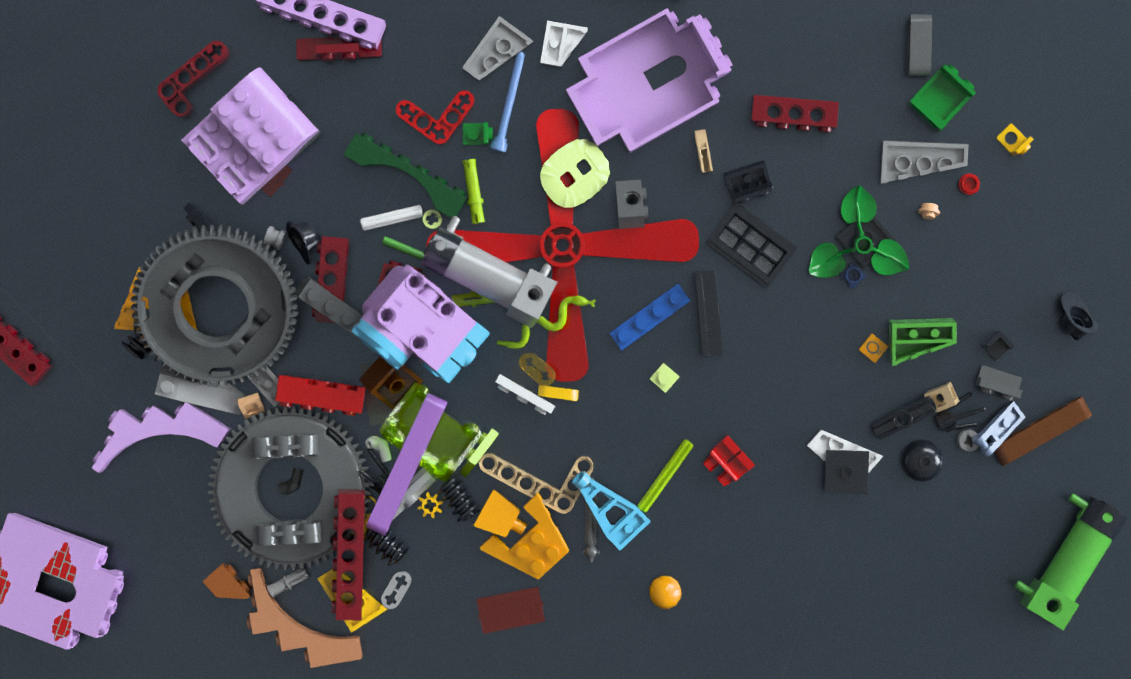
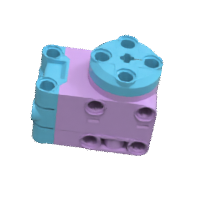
[351,264,490,384]

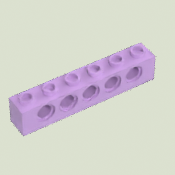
[256,0,386,49]

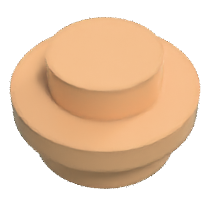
[918,203,940,220]

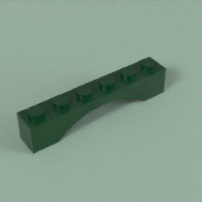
[343,132,468,218]

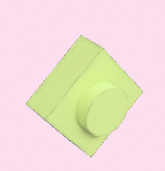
[650,363,679,393]

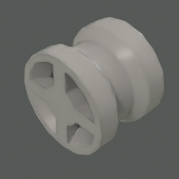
[263,226,287,251]
[957,430,979,451]

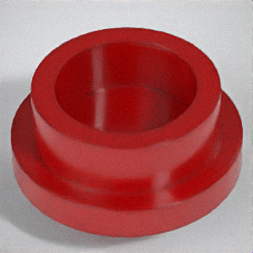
[958,173,980,195]

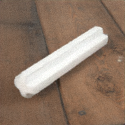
[360,205,423,230]

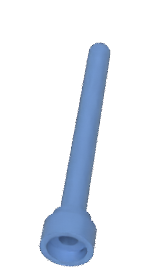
[489,52,525,153]

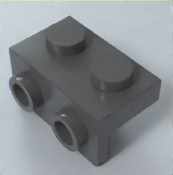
[975,365,1023,401]

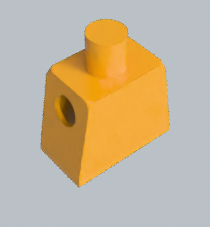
[473,489,528,537]

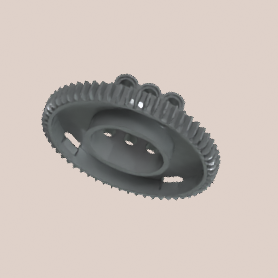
[131,225,298,387]
[208,407,372,570]

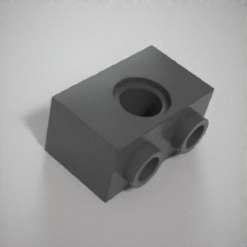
[615,180,648,229]

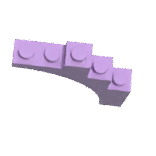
[92,402,231,473]

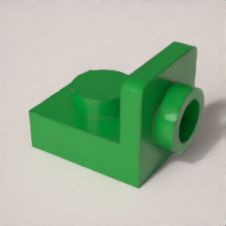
[463,122,493,145]

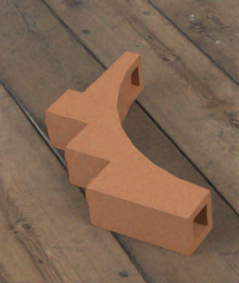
[247,567,363,668]

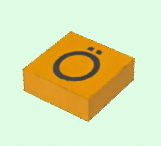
[858,333,889,363]

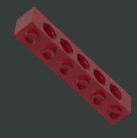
[332,489,365,620]

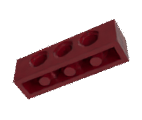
[750,95,839,133]
[312,236,349,323]

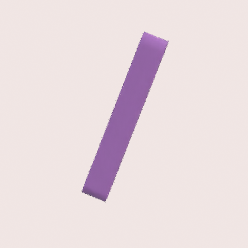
[366,393,448,536]

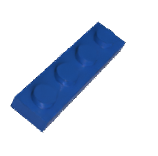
[609,284,691,350]

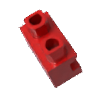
[703,434,755,486]

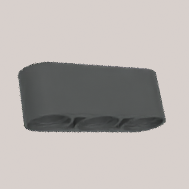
[907,14,932,76]

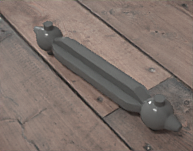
[582,477,600,563]

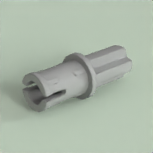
[267,568,309,598]

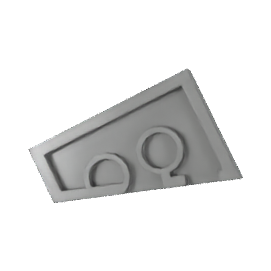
[462,16,534,81]

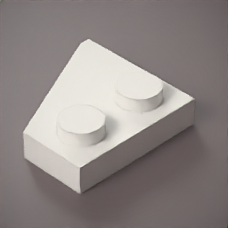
[540,21,588,67]

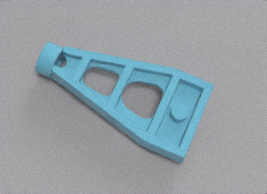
[572,471,651,550]

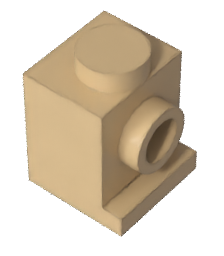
[924,382,959,412]

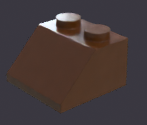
[359,357,423,412]

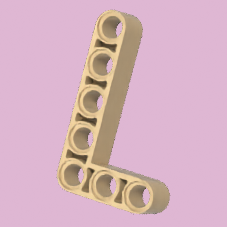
[479,453,593,514]

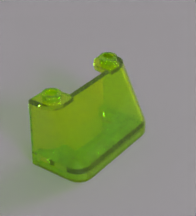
[380,382,483,482]

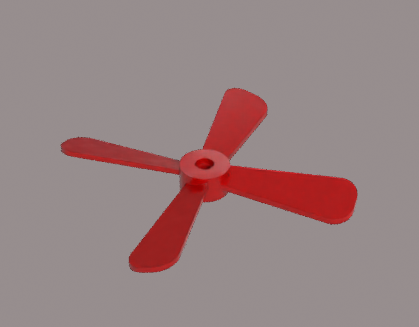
[426,109,699,382]

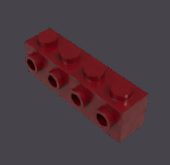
[0,316,52,386]

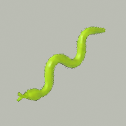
[497,296,596,349]

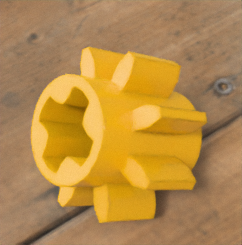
[417,492,444,518]

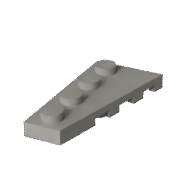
[880,140,969,184]

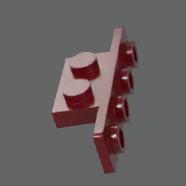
[296,37,382,61]

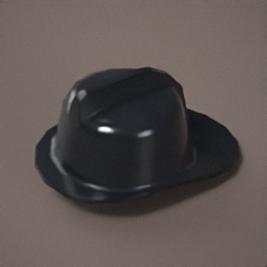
[286,221,319,265]
[1061,292,1098,340]

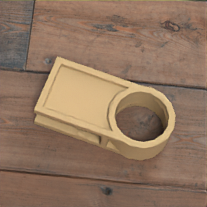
[694,129,713,173]

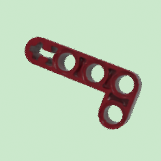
[157,41,229,118]

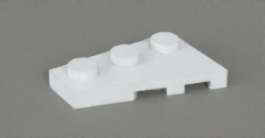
[807,430,883,473]

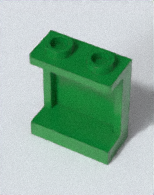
[908,64,976,132]

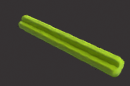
[637,439,693,513]

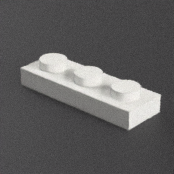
[495,374,555,415]

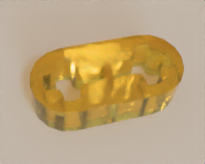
[519,353,556,386]

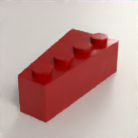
[275,375,365,416]

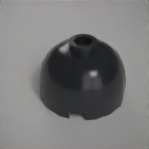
[900,439,943,482]

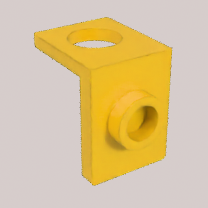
[996,123,1034,156]

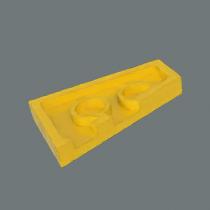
[317,569,388,633]

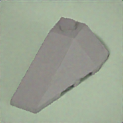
[155,364,246,415]

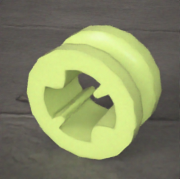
[423,210,442,229]

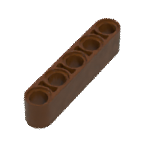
[994,396,1092,466]

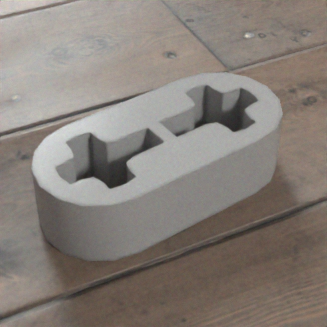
[381,571,411,609]

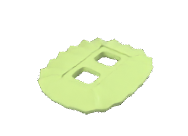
[540,139,610,208]

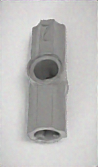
[393,467,436,520]

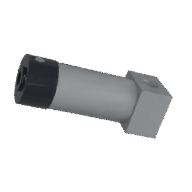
[420,216,557,328]

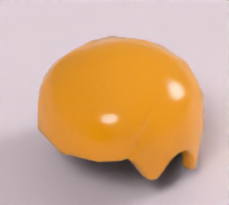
[649,576,681,609]

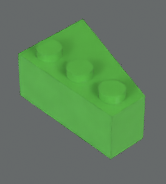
[889,318,957,366]

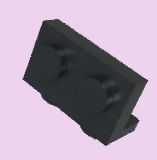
[723,160,774,203]

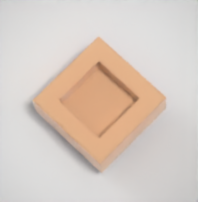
[237,393,265,419]

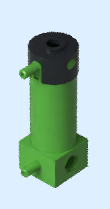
[1015,493,1127,630]

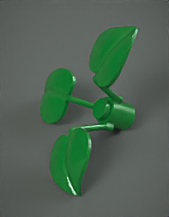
[808,185,909,278]

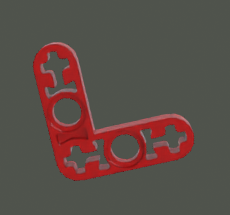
[396,90,474,145]

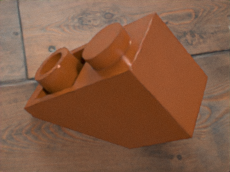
[202,562,252,599]

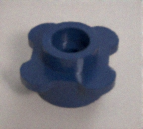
[840,263,866,288]

